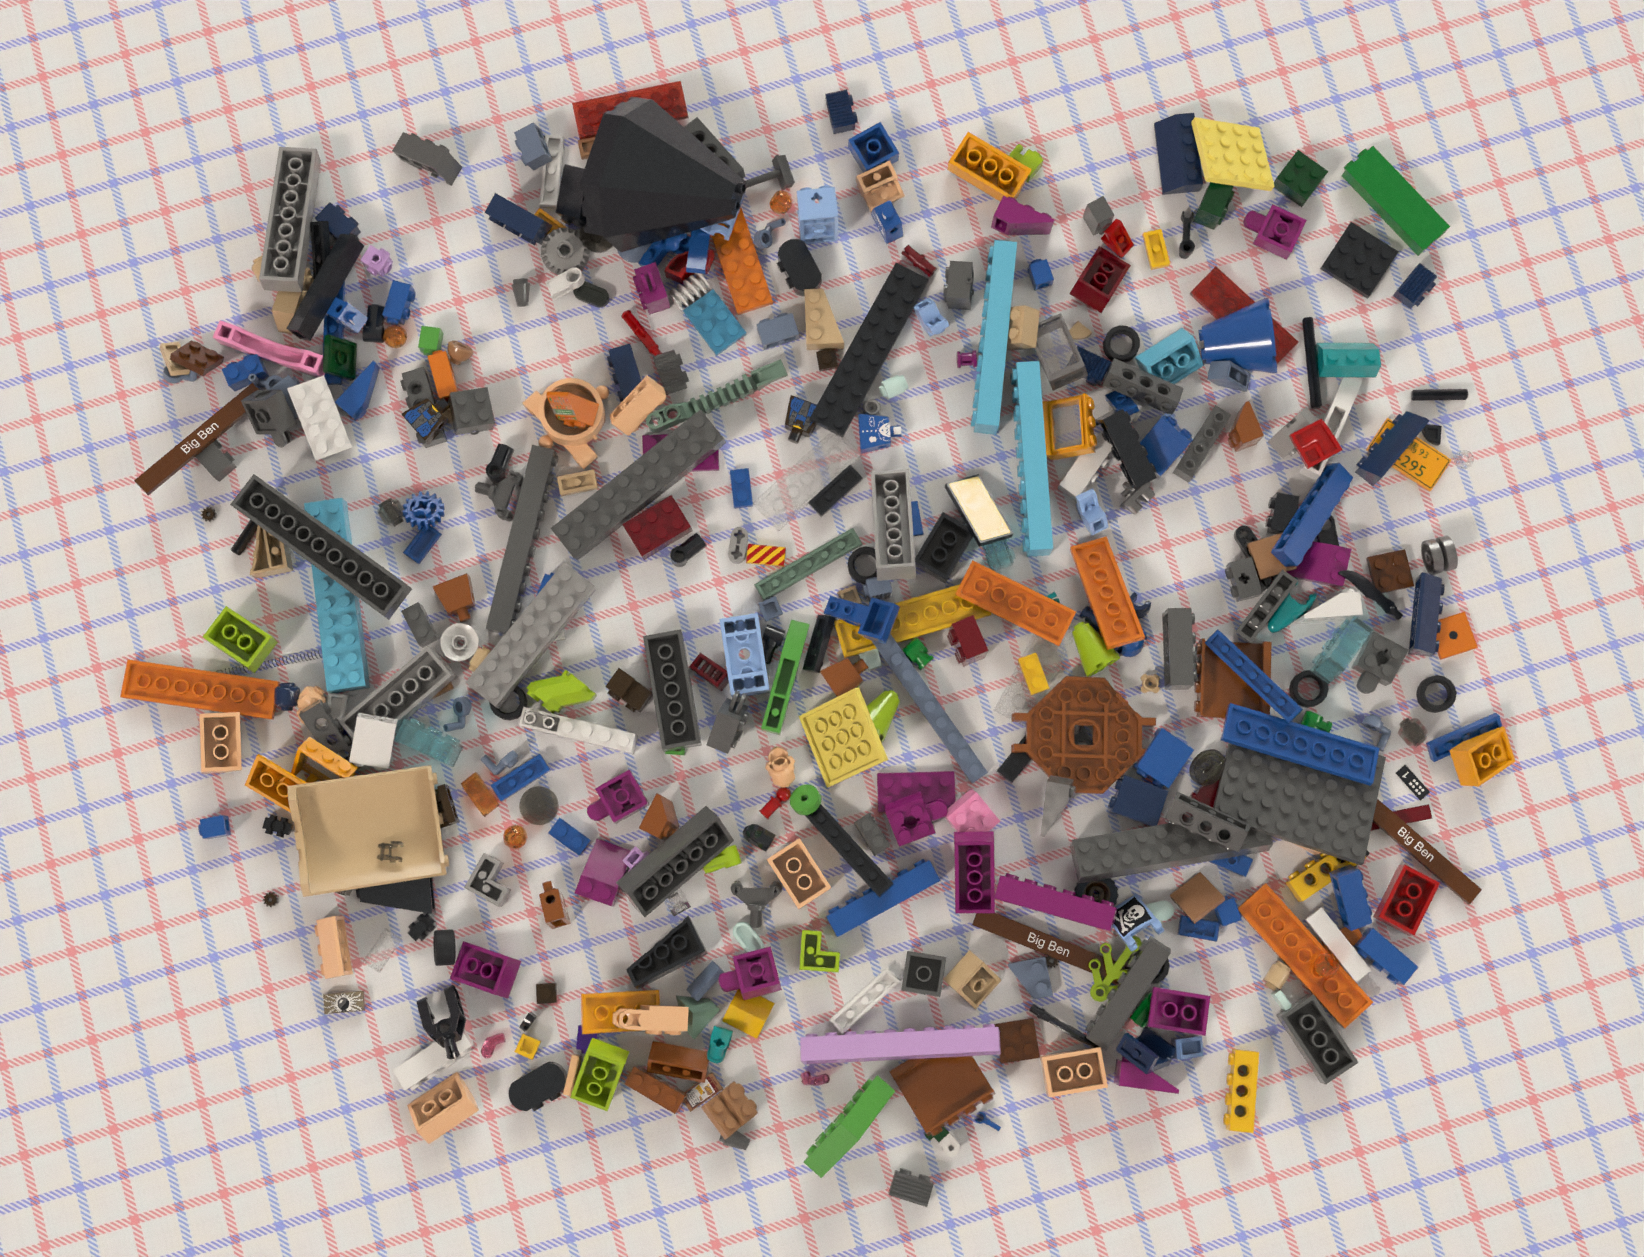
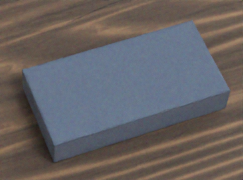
[686,961,724,1001]

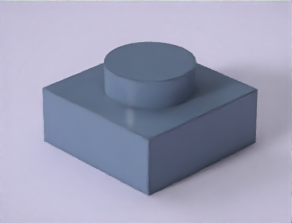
[758,596,783,622]

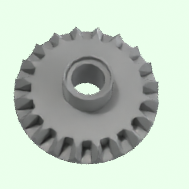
[541,227,590,275]

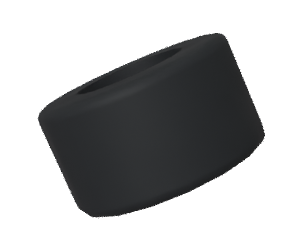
[433,929,456,966]

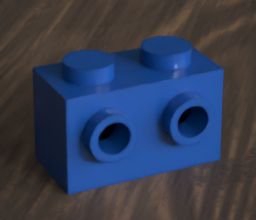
[222,354,270,391]

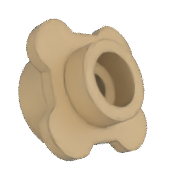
[1140,674,1160,693]

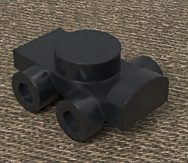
[262,814,293,838]
[408,913,436,941]

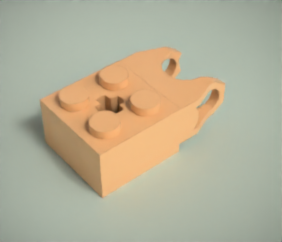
[612,1005,689,1035]

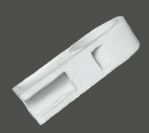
[545,268,585,300]

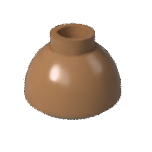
[448,341,474,365]

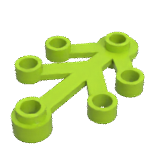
[1089,935,1142,1002]

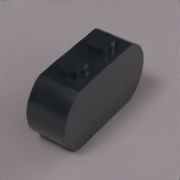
[776,239,822,296]
[508,1062,567,1111]

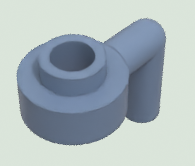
[754,218,786,249]
[163,366,197,383]
[248,374,282,390]
[443,697,472,732]
[1362,714,1391,751]
[480,750,518,775]

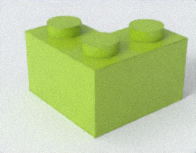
[799,930,840,973]

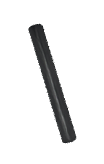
[1302,317,1322,409]

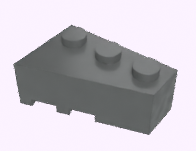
[392,132,462,186]

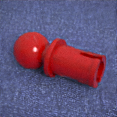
[759,787,791,819]

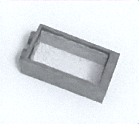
[1034,313,1088,390]

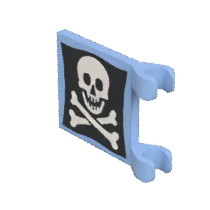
[1113,894,1164,952]

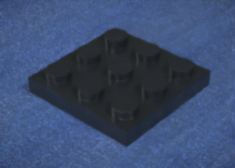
[1320,222,1399,299]

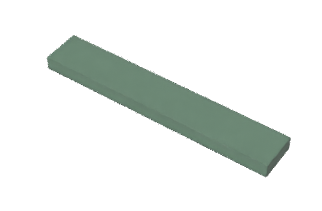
[754,528,863,601]

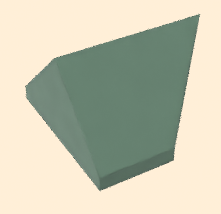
[676,995,720,1040]

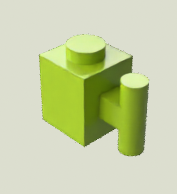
[1009,144,1043,183]

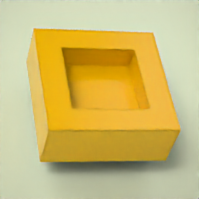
[515,1033,541,1060]

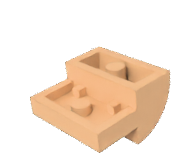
[856,161,905,212]

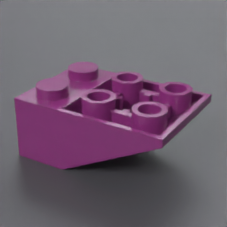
[991,196,1054,236]

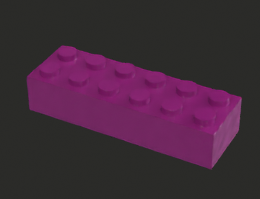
[994,873,1117,932]

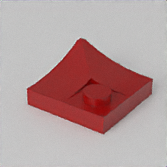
[1289,419,1343,469]

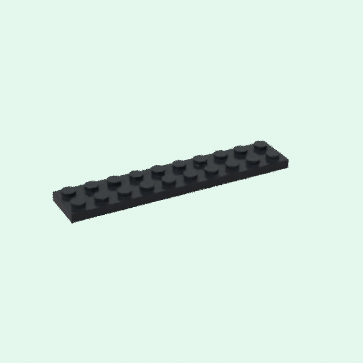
[809,263,929,438]

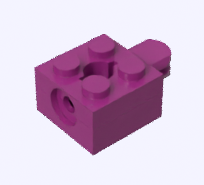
[1243,204,1307,260]
[633,262,670,315]
[587,770,650,824]
[884,791,948,847]
[718,946,782,1000]

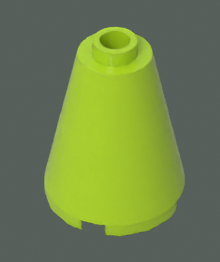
[1072,622,1120,677]
[867,690,900,743]

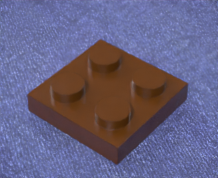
[170,340,224,376]
[1366,549,1414,593]
[994,1018,1040,1064]

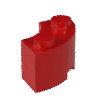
[664,249,715,284]

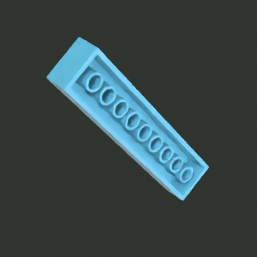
[971,240,1017,435]
[1010,361,1053,557]
[304,498,370,693]

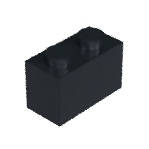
[1265,492,1300,534]

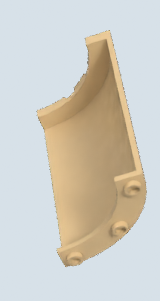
[287,765,449,897]

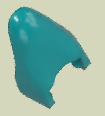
[1268,578,1317,633]

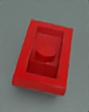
[1101,219,1134,258]

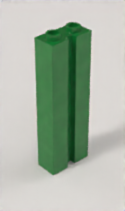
[1342,146,1450,256]

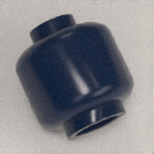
[274,683,300,711]

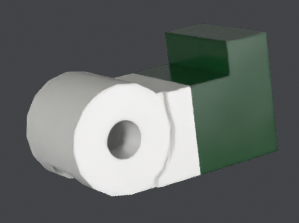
[923,1127,960,1157]

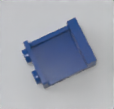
[1140,415,1193,476]
[1133,728,1194,788]

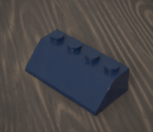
[1154,113,1203,195]
[1355,411,1429,486]
[1408,572,1445,657]

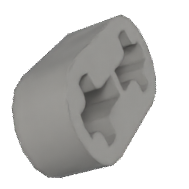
[728,527,748,564]

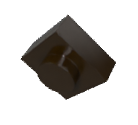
[816,349,838,372]
[536,983,557,1004]

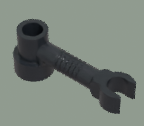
[1179,211,1195,259]

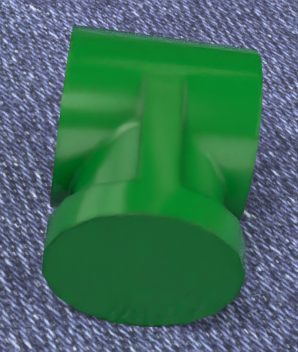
[902,637,934,671]
[1300,711,1332,733]

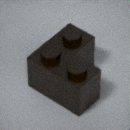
[605,668,653,713]

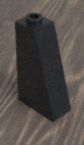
[356,877,436,914]

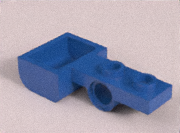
[824,596,900,644]

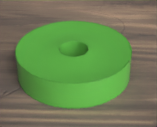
[790,784,821,815]

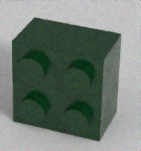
[1274,150,1328,207]
[1193,182,1235,230]

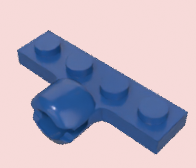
[638,233,691,267]

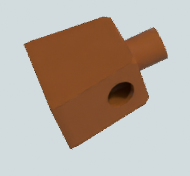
[432,573,476,622]
[820,658,869,697]
[539,881,571,929]

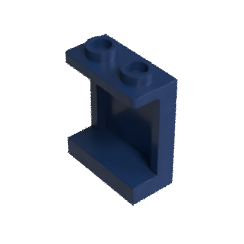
[1108,775,1169,827]
[1116,1027,1176,1075]

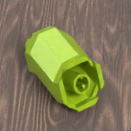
[526,670,597,714]

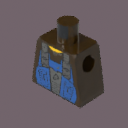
[785,395,817,444]
[401,398,450,445]

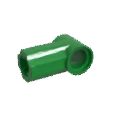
[1129,991,1152,1029]

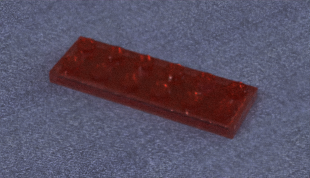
[572,81,689,140]
[1190,266,1299,364]

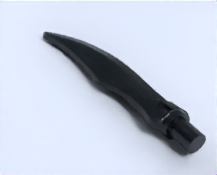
[1338,570,1403,620]
[1029,1004,1102,1049]

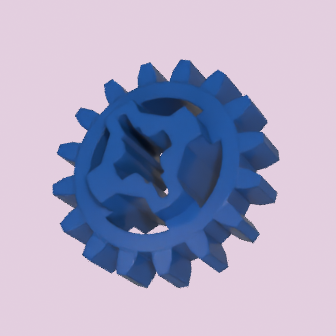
[403,491,445,530]

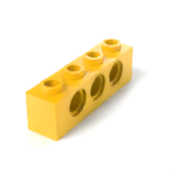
[1285,853,1366,902]
[1223,1049,1259,1133]

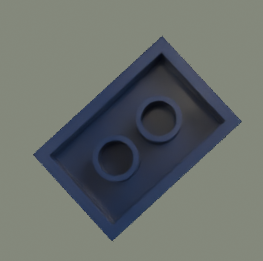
[485,193,552,246]

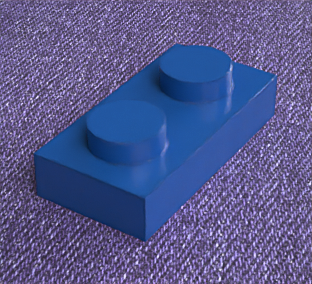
[730,468,753,509]
[548,817,591,856]

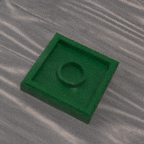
[323,335,357,381]

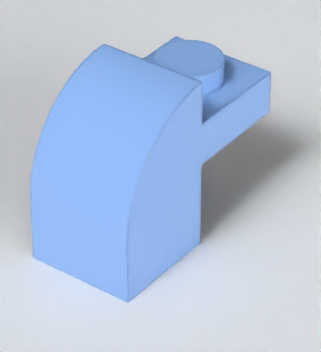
[913,298,949,337]
[1075,488,1109,535]

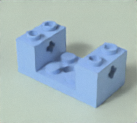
[797,185,838,244]
[719,613,770,698]

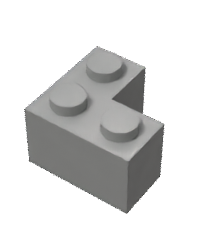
[464,853,511,907]

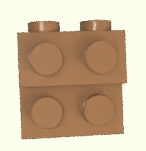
[701,1081,758,1139]

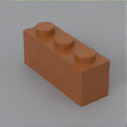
[647,1041,710,1083]
[624,1065,688,1114]

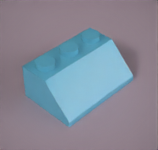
[1135,328,1204,384]

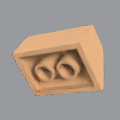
[199,712,242,774]
[315,916,353,979]
[407,1072,479,1144]

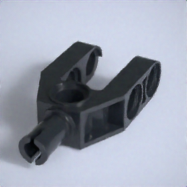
[417,985,466,1059]

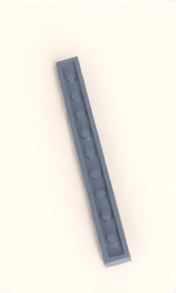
[871,634,988,784]

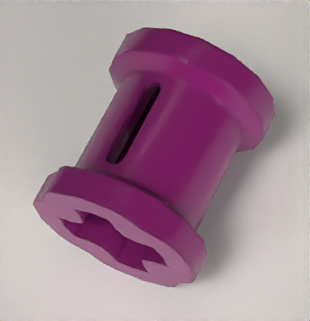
[956,350,977,368]

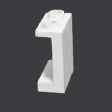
[349,713,398,770]

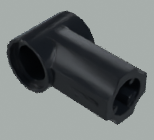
[362,304,385,343]
[486,443,514,483]
[670,533,707,567]

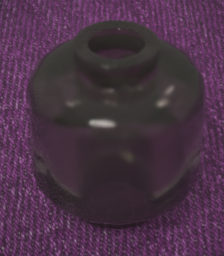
[377,498,404,527]
[1398,718,1428,747]

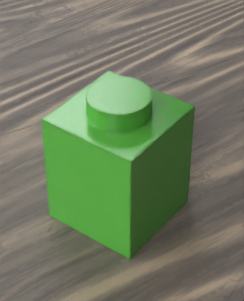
[418,326,444,356]

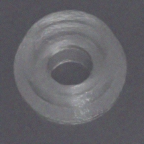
[1454,450,1474,469]

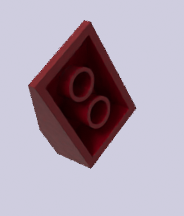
[1069,246,1131,313]

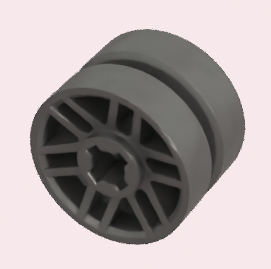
[1421,535,1458,575]

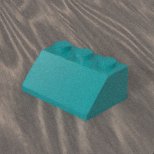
[1316,343,1381,378]

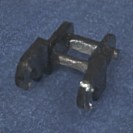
[377,841,404,863]

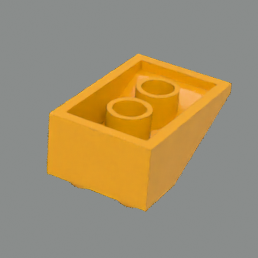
[1449,726,1515,787]

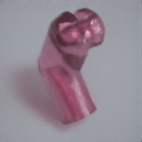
[481,1033,506,1059]
[800,1071,830,1086]

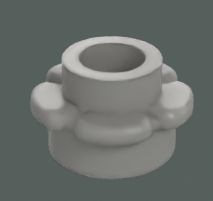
[863,399,881,416]

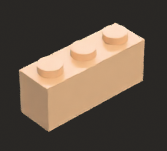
[609,375,667,436]

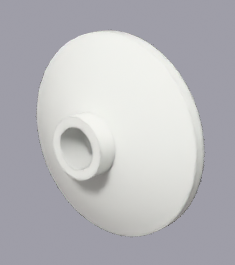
[440,623,479,661]

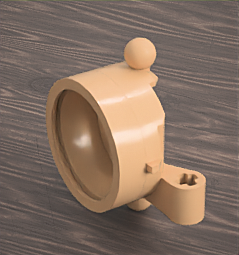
[522,378,610,469]

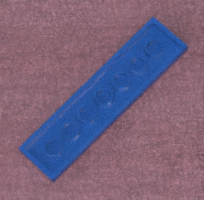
[1220,703,1380,786]

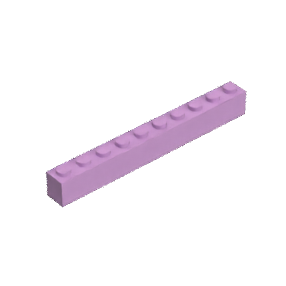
[800,1024,1001,1065]

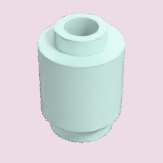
[879,375,908,399]

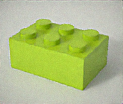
[203,606,278,673]
[570,1038,630,1111]

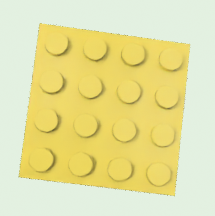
[1191,117,1275,191]
[799,687,888,788]

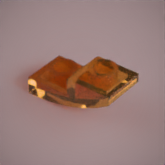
[460,772,500,817]

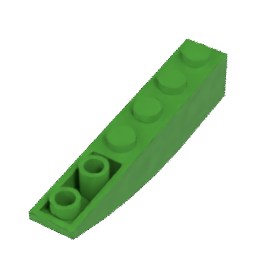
[761,620,810,735]

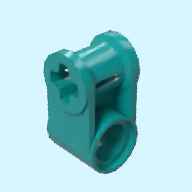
[707,1026,733,1063]

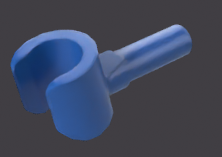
[974,1112,1001,1131]

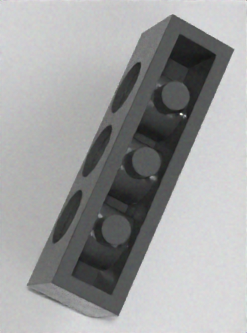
[684,117,746,179]
[1103,358,1184,415]
[400,367,447,448]
[1173,405,1232,483]
[1236,569,1298,643]
[299,699,362,771]
[1165,792,1251,852]

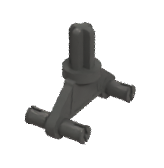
[475,470,523,522]
[731,881,782,928]

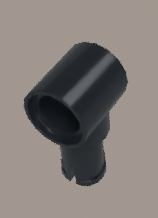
[762,624,786,665]

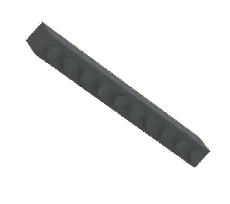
[486,445,558,634]

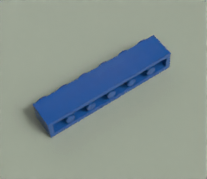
[1271,463,1354,567]
[826,859,941,937]

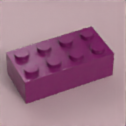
[954,831,995,914]

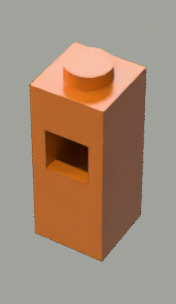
[428,350,458,402]

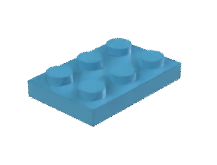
[683,289,747,356]

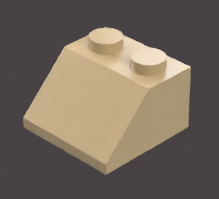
[1007,305,1040,351]
[943,950,1002,1010]

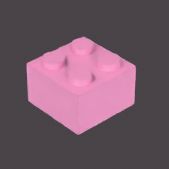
[944,789,1000,832]

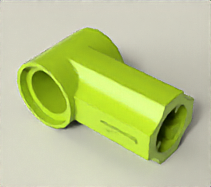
[703,845,742,874]

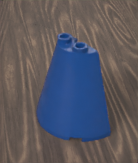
[1198,298,1277,373]

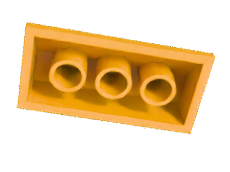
[947,132,1032,202]
[245,754,307,813]

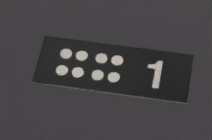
[1396,765,1430,801]

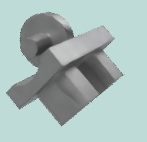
[1120,482,1155,514]

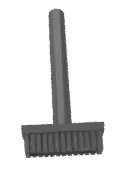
[746,155,795,190]

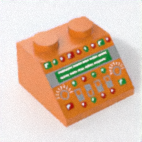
[546,391,599,429]

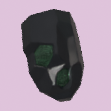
[743,824,776,852]

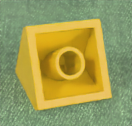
[722,989,775,1039]

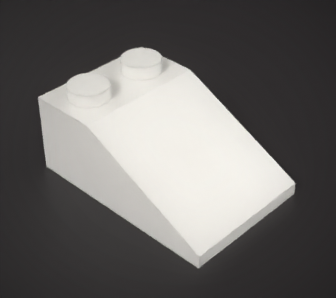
[1296,589,1363,624]

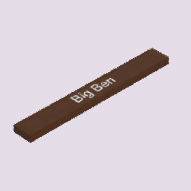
[134,383,259,496]
[1373,799,1482,905]
[972,913,1125,984]

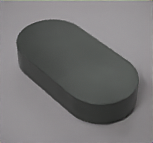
[573,281,610,308]

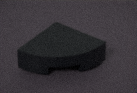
[1422,424,1442,446]
[519,1012,537,1032]

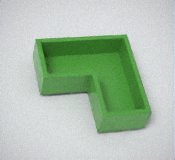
[804,1075,895,1178]

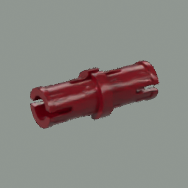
[901,244,937,278]

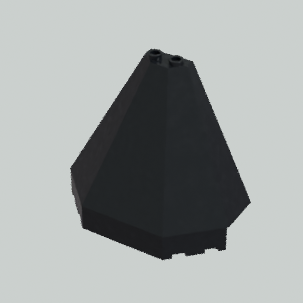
[579,97,747,252]

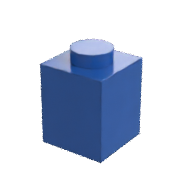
[1027,259,1054,291]
[198,815,231,839]
[1214,895,1242,926]

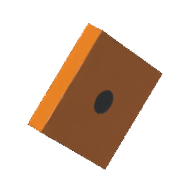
[1436,612,1478,660]

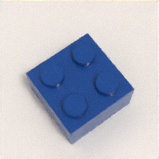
[848,122,899,173]

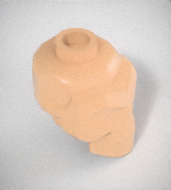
[296,686,326,725]
[765,746,795,787]

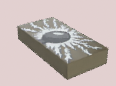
[323,991,365,1014]

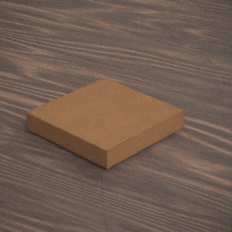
[1247,533,1297,580]
[1170,872,1225,924]

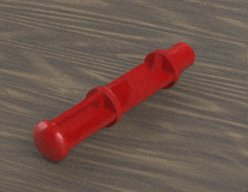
[621,310,662,356]

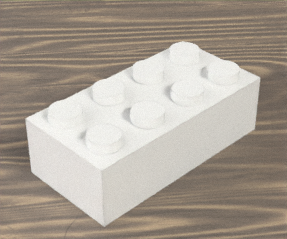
[287,375,352,461]

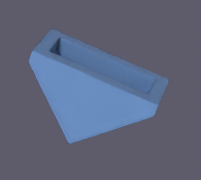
[1171,1036,1204,1060]

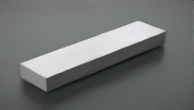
[539,135,565,209]
[1305,907,1371,982]
[829,967,900,1034]

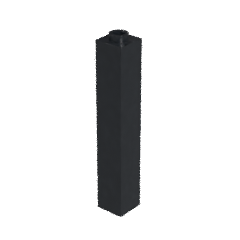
[286,233,364,341]

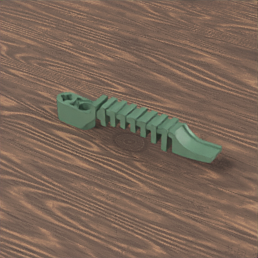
[646,359,788,433]

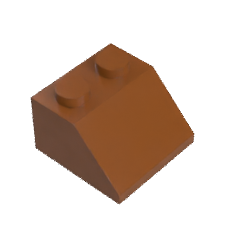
[1228,401,1264,452]
[639,793,679,841]

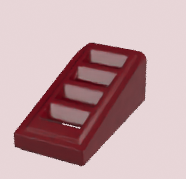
[689,652,729,691]

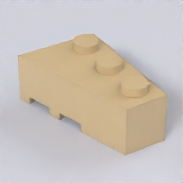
[272,268,314,334]
[804,289,844,350]
[250,525,293,578]

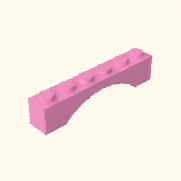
[213,320,325,378]

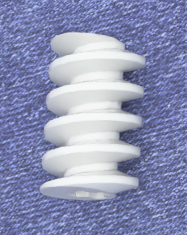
[669,273,711,311]

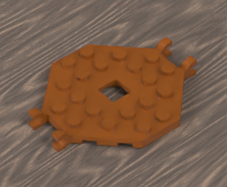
[1011,676,1156,794]

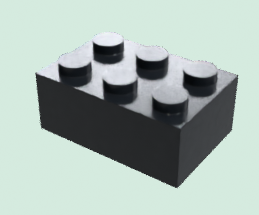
[915,512,973,584]

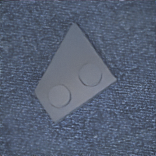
[1008,956,1053,999]

